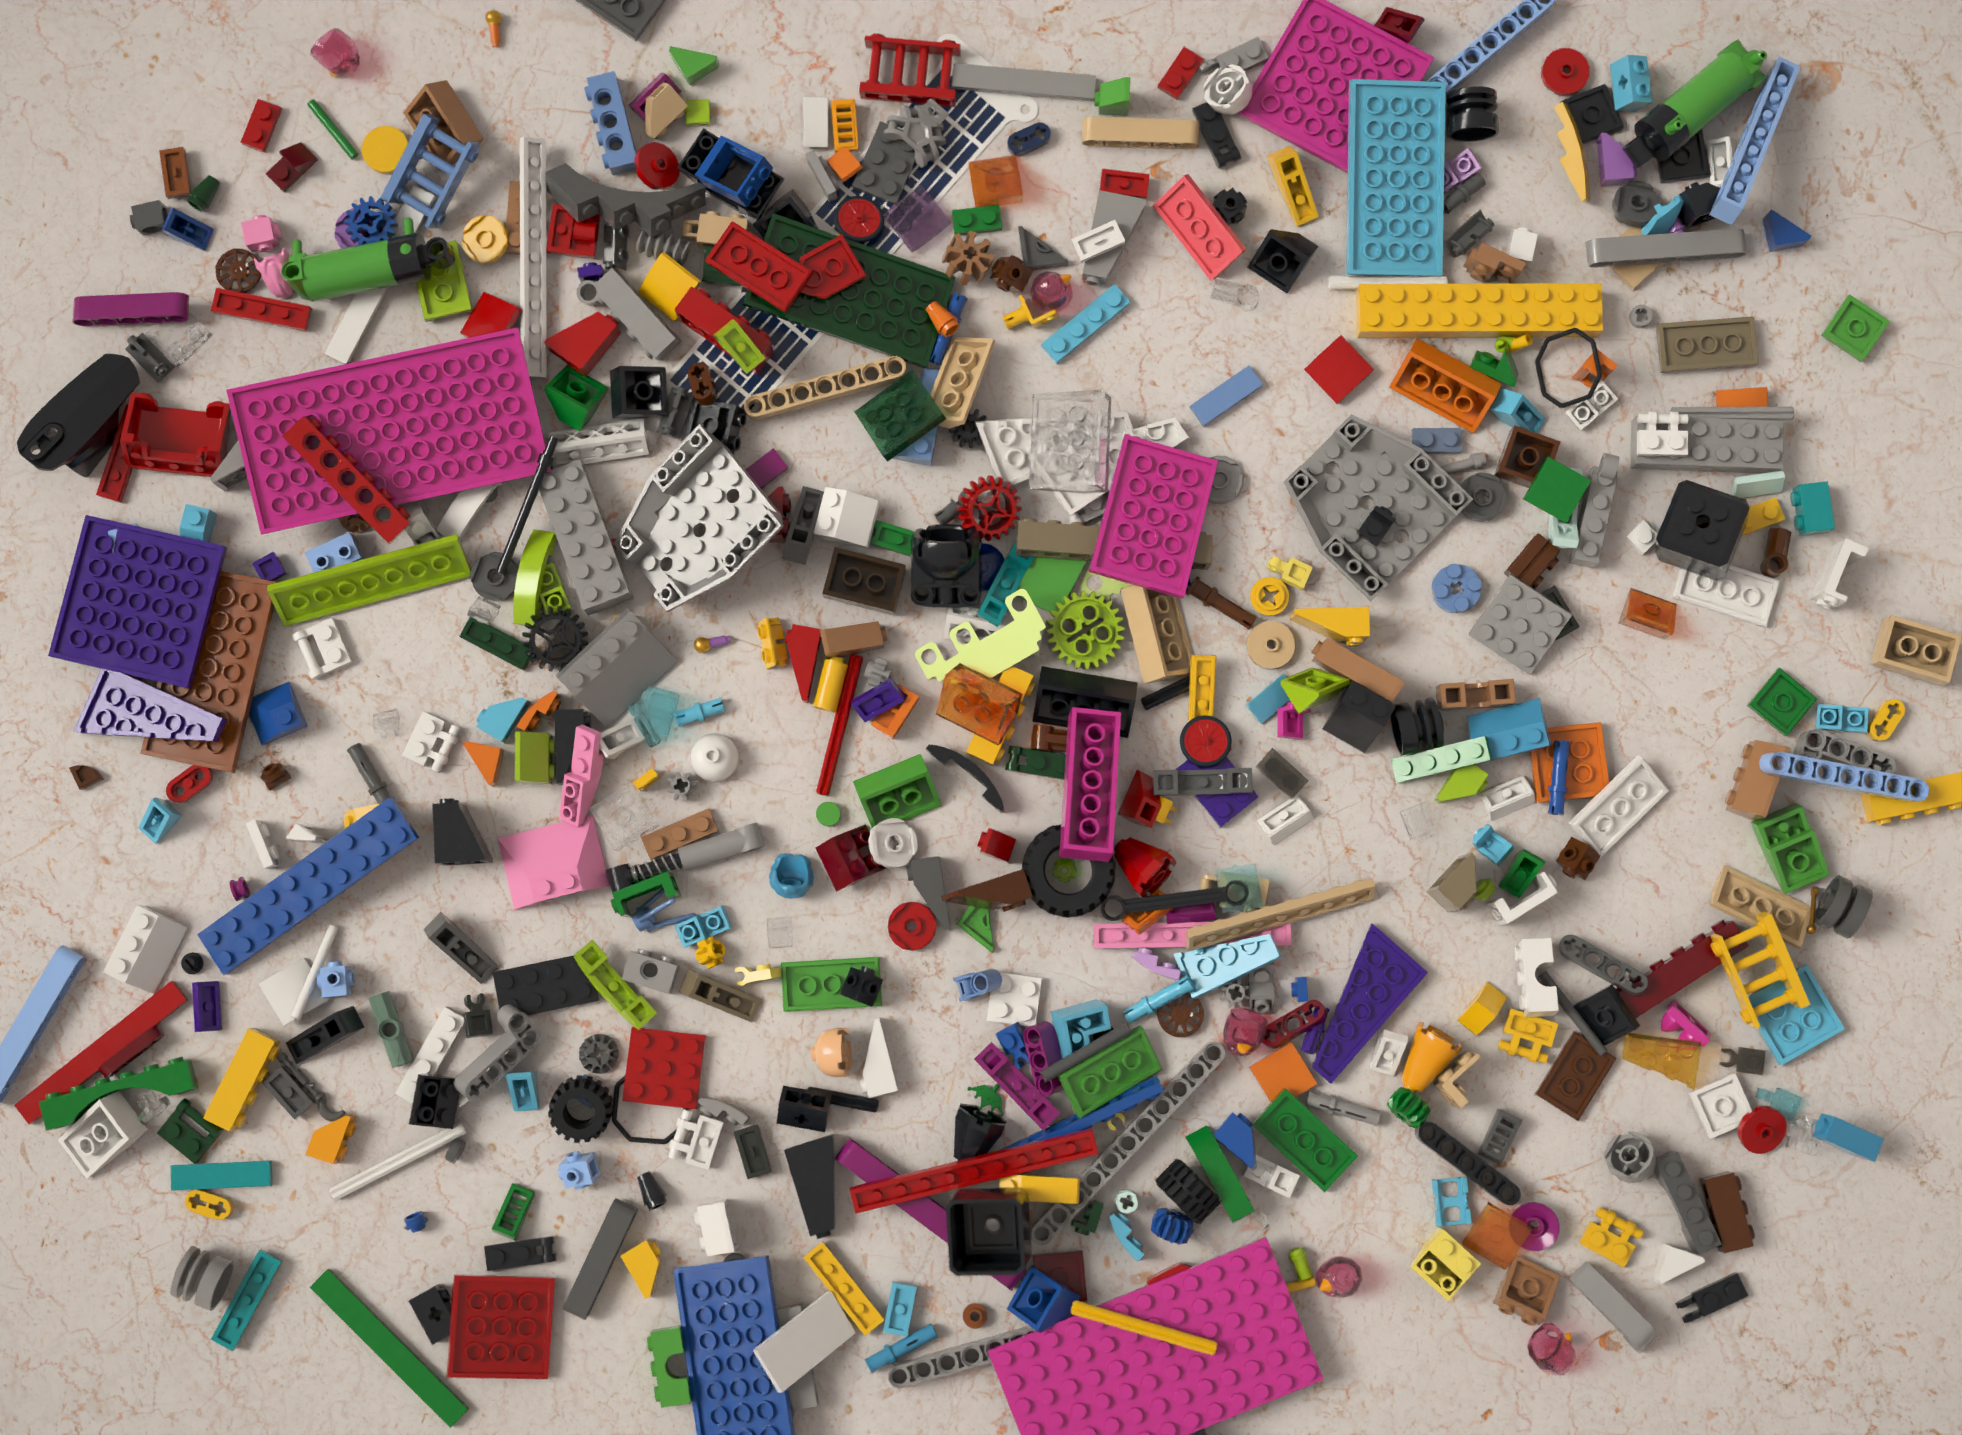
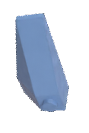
[884,368,939,466]

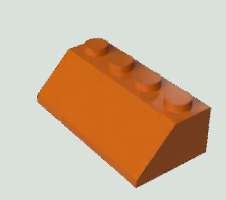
[1389,338,1502,433]

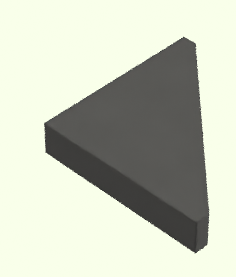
[1018,226,1068,270]

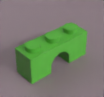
[647,1325,692,1408]

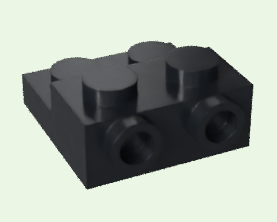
[684,398,747,455]

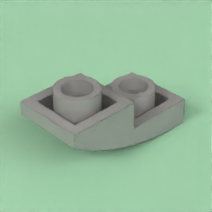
[698,1097,750,1125]

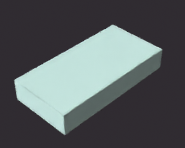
[1732,471,1785,498]

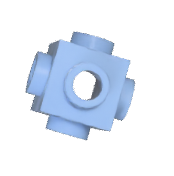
[317,961,355,998]
[558,1151,601,1190]

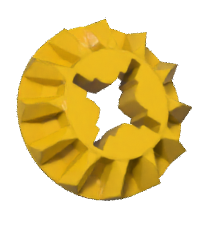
[1250,577,1289,616]

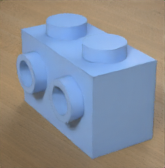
[305,532,365,573]

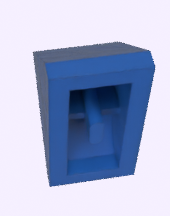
[162,208,214,251]
[1762,209,1812,252]

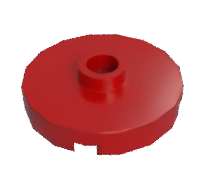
[1541,48,1590,96]
[634,142,680,190]
[887,902,937,951]
[1737,1106,1787,1154]

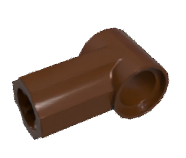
[1760,527,1792,578]
[1030,724,1067,752]

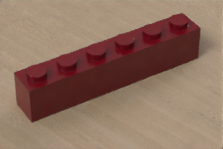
[1615,920,1749,1018]

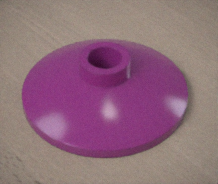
[1509,1202,1560,1251]

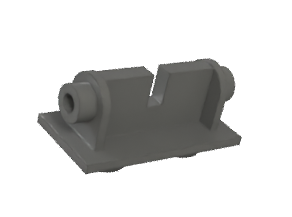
[1444,210,1494,258]
[603,222,629,270]
[125,333,176,383]
[657,387,694,440]

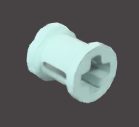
[1115,1189,1138,1214]

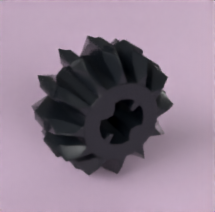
[949,409,987,450]

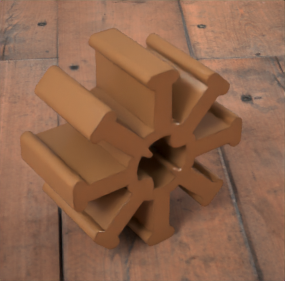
[942,231,994,286]

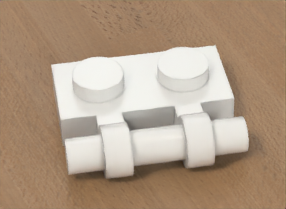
[1637,411,1688,457]
[402,712,460,773]
[668,1109,724,1170]

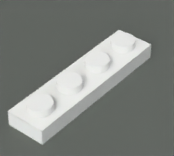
[395,1007,465,1104]

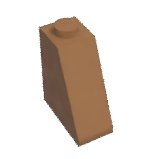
[820,621,888,660]

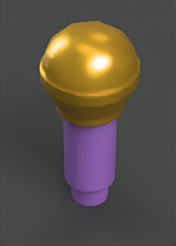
[694,635,731,653]

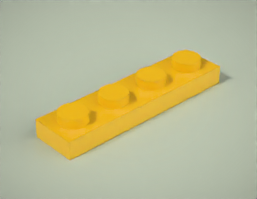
[1698,497,1785,536]
[803,1241,885,1336]

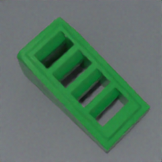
[492,1183,535,1241]

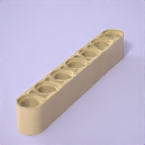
[744,356,906,421]

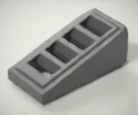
[1478,1109,1523,1164]

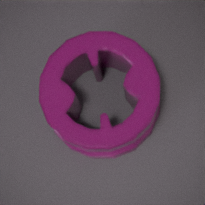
[229,877,250,901]

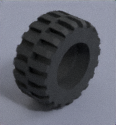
[1022,824,1116,918]

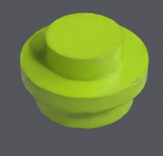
[1473,878,1496,901]

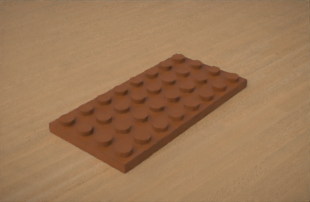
[140,571,278,773]

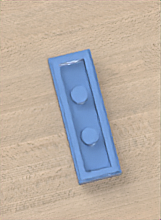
[1190,365,1263,427]

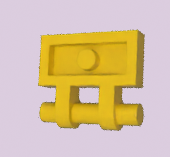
[1498,1009,1558,1064]
[1578,1206,1644,1268]

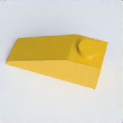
[1266,146,1319,227]
[999,1173,1080,1204]

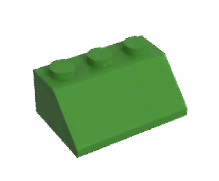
[853,754,942,827]

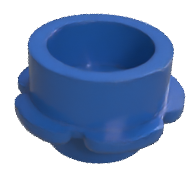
[404,1211,428,1233]

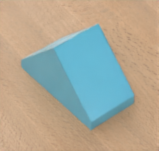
[138,797,182,844]
[506,1071,539,1112]

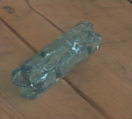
[628,702,661,747]

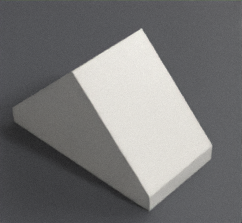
[1653,1244,1705,1284]

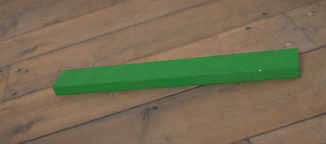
[310,1269,470,1428]

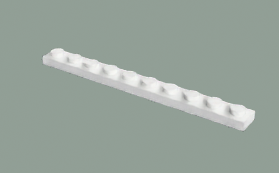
[520,136,547,379]

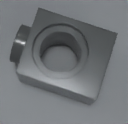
[130,200,168,235]

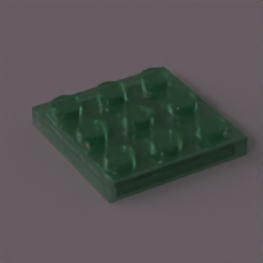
[854,369,947,462]

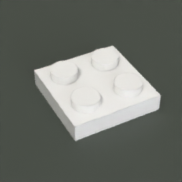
[987,972,1042,1026]
[1688,1073,1752,1139]

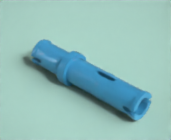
[865,1323,938,1373]

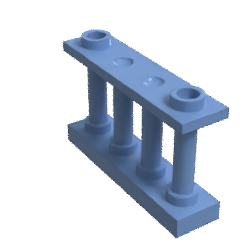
[380,114,480,228]

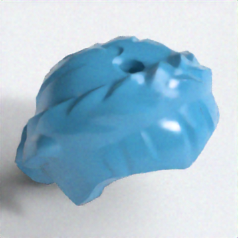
[769,853,814,899]

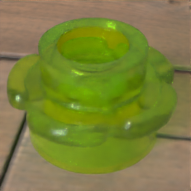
[1052,859,1077,883]

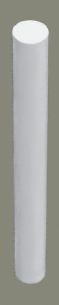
[291,925,339,1020]

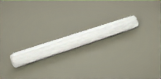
[330,1122,467,1200]

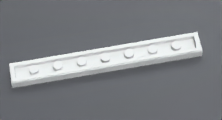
[325,185,436,364]

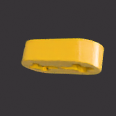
[1867,699,1905,742]
[185,1189,234,1220]

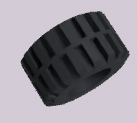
[548,1075,613,1143]
[1155,1159,1221,1224]

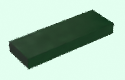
[459,616,534,671]

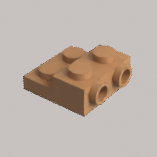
[1463,242,1526,283]
[1494,1254,1560,1326]

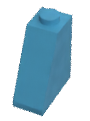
[1813,1113,1884,1162]

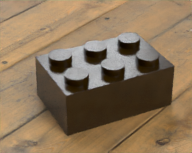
[822,547,906,616]

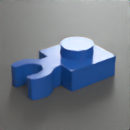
[995,1022,1030,1069]

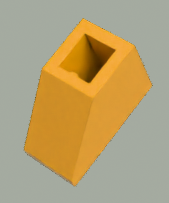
[305,1115,357,1165]

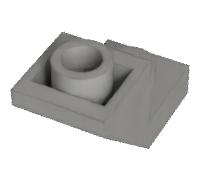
[1248,962,1275,1014]

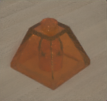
[968,155,1023,207]

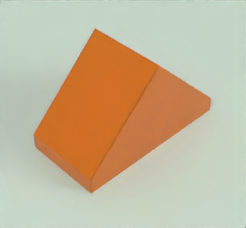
[463,741,505,787]

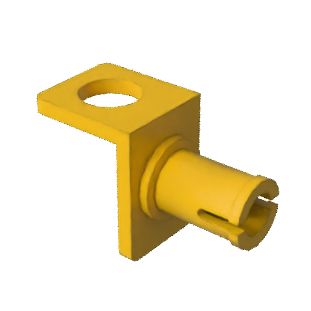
[1002,294,1059,330]

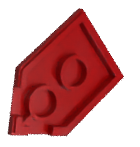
[799,234,867,300]

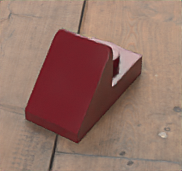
[1374,7,1425,43]
[265,142,318,192]

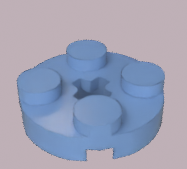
[1432,564,1482,613]

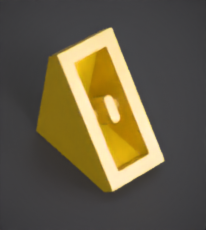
[1457,982,1507,1036]

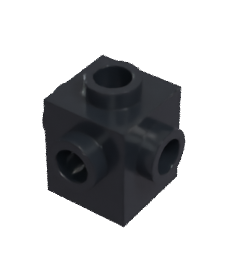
[1213,188,1247,226]
[840,966,883,1007]

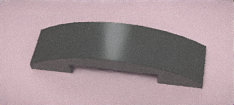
[1153,768,1253,795]

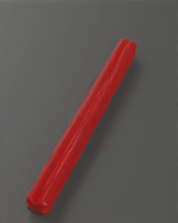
[816,654,863,796]

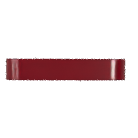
[1260,1000,1327,1049]
[98,1025,164,1078]

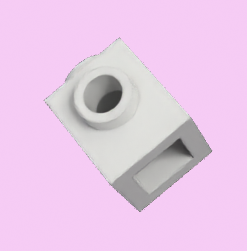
[1506,227,1538,268]

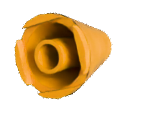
[1401,1022,1463,1093]

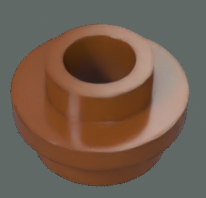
[963,1303,988,1329]

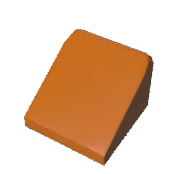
[827,147,863,182]

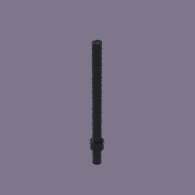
[496,435,559,575]

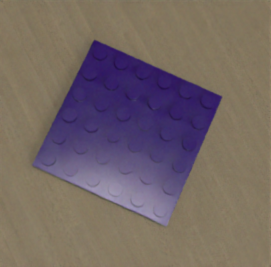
[48,515,227,689]

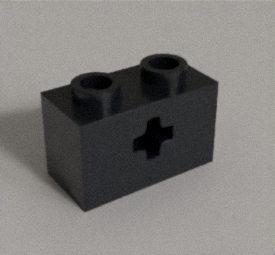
[776,1085,832,1132]
[409,1284,451,1345]

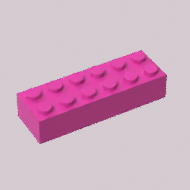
[1059,707,1121,862]

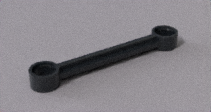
[1101,880,1249,921]

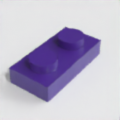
[851,678,906,722]
[192,981,222,1032]

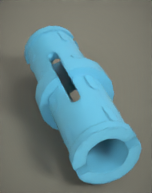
[674,697,725,727]

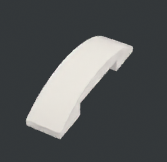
[436,482,503,540]

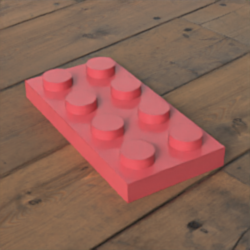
[1153,174,1247,281]

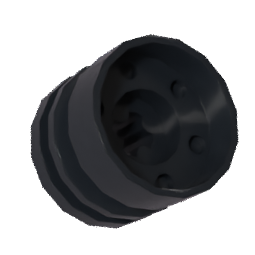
[1446,86,1499,142]
[1390,697,1444,756]

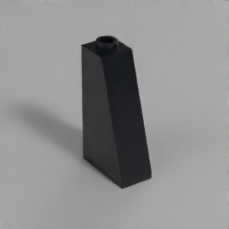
[784,1134,835,1239]

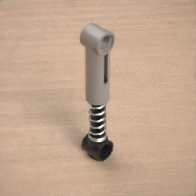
[605,823,765,893]

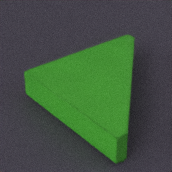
[956,906,994,952]

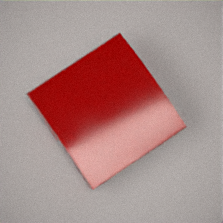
[1304,335,1374,404]

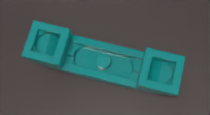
[977,540,1034,627]

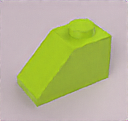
[1434,765,1489,803]

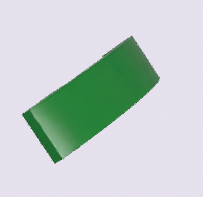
[1185,1125,1255,1223]

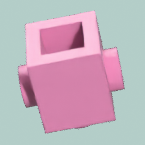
[241,215,281,252]

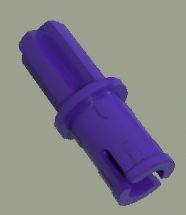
[1301,1007,1330,1054]

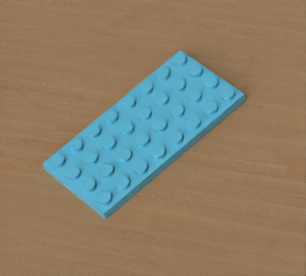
[1346,79,1446,276]

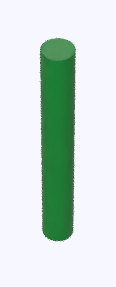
[307,99,358,160]

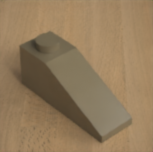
[679,969,761,1022]

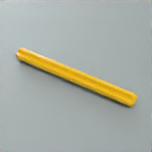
[1071,1300,1217,1355]

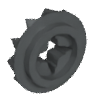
[579,1034,619,1074]

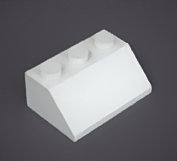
[103,905,189,994]

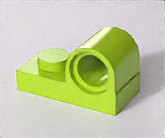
[714,319,766,374]

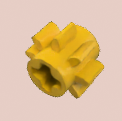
[695,936,726,969]

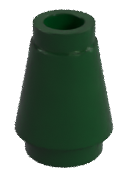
[187,175,220,212]

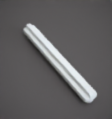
[1328,276,1448,290]

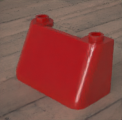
[120,393,231,477]

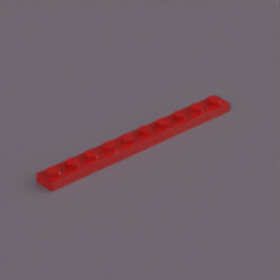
[849,1128,1098,1214]

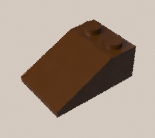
[941,869,1033,912]

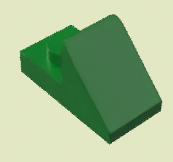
[1470,345,1519,387]
[1498,849,1545,899]

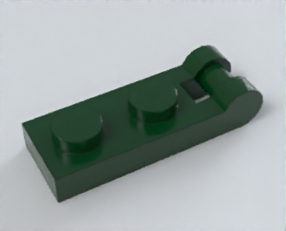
[1005,746,1066,780]

